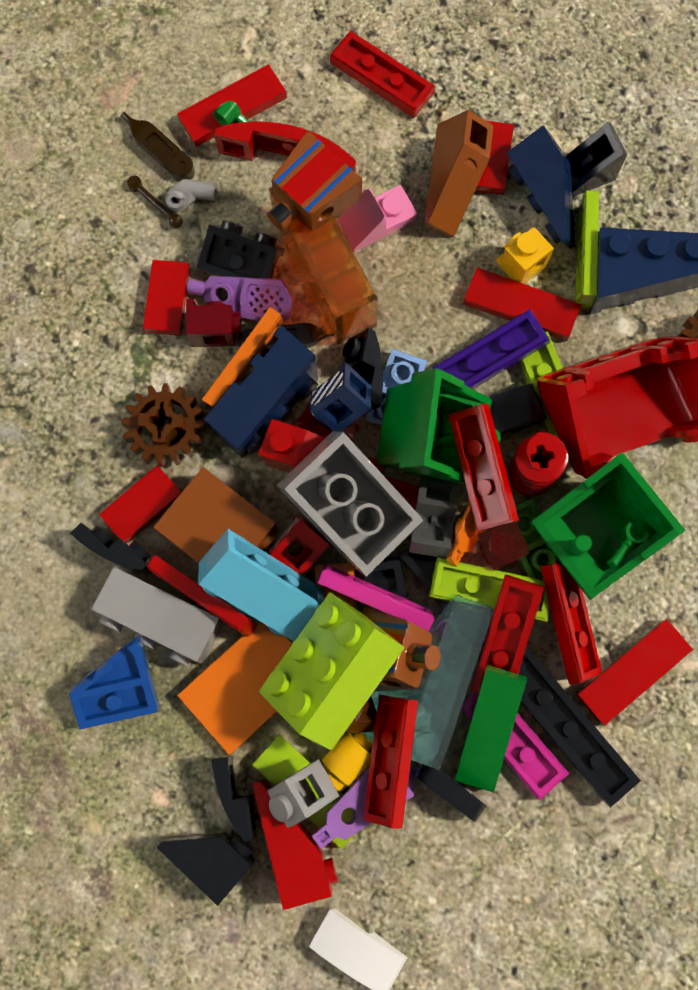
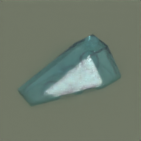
[368,594,494,770]

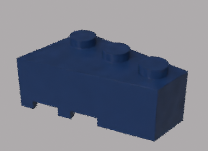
[589,227,698,315]
[204,325,318,458]

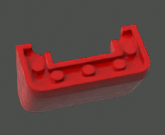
[537,336,698,479]

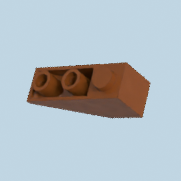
[424,110,494,238]

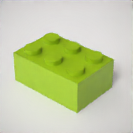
[259,592,405,751]

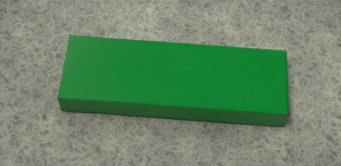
[455,665,527,793]

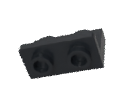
[197,220,285,291]

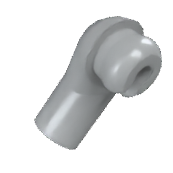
[165,179,218,212]

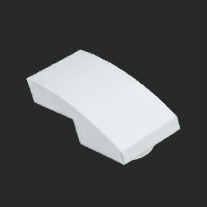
[309,909,408,990]

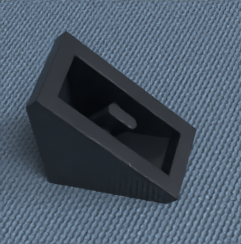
[566,122,627,197]

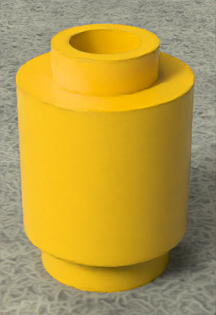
[322,732,373,792]

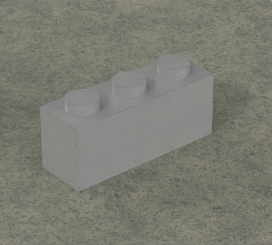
[91,567,224,667]

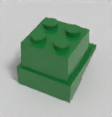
[376,368,501,486]
[530,452,686,600]

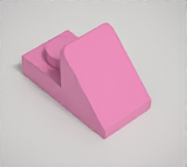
[337,185,418,252]

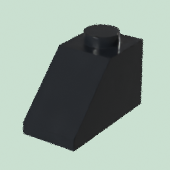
[157,833,256,906]

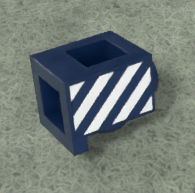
[310,362,372,432]

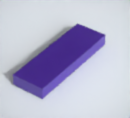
[433,309,550,389]

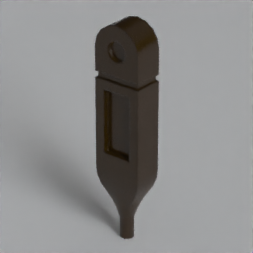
[121,112,195,181]

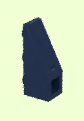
[507,125,575,249]

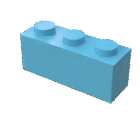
[198,529,324,641]

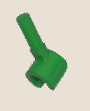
[213,101,250,126]
[607,520,650,568]

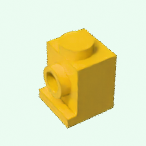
[495,227,554,284]

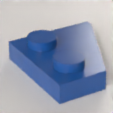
[69,637,159,730]

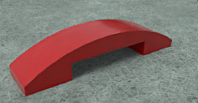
[214,121,357,173]

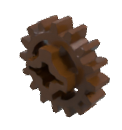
[121,383,206,467]

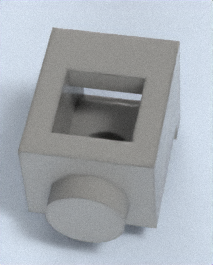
[267,759,340,828]

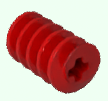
[507,432,568,496]

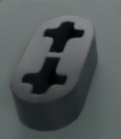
[413,758,487,822]

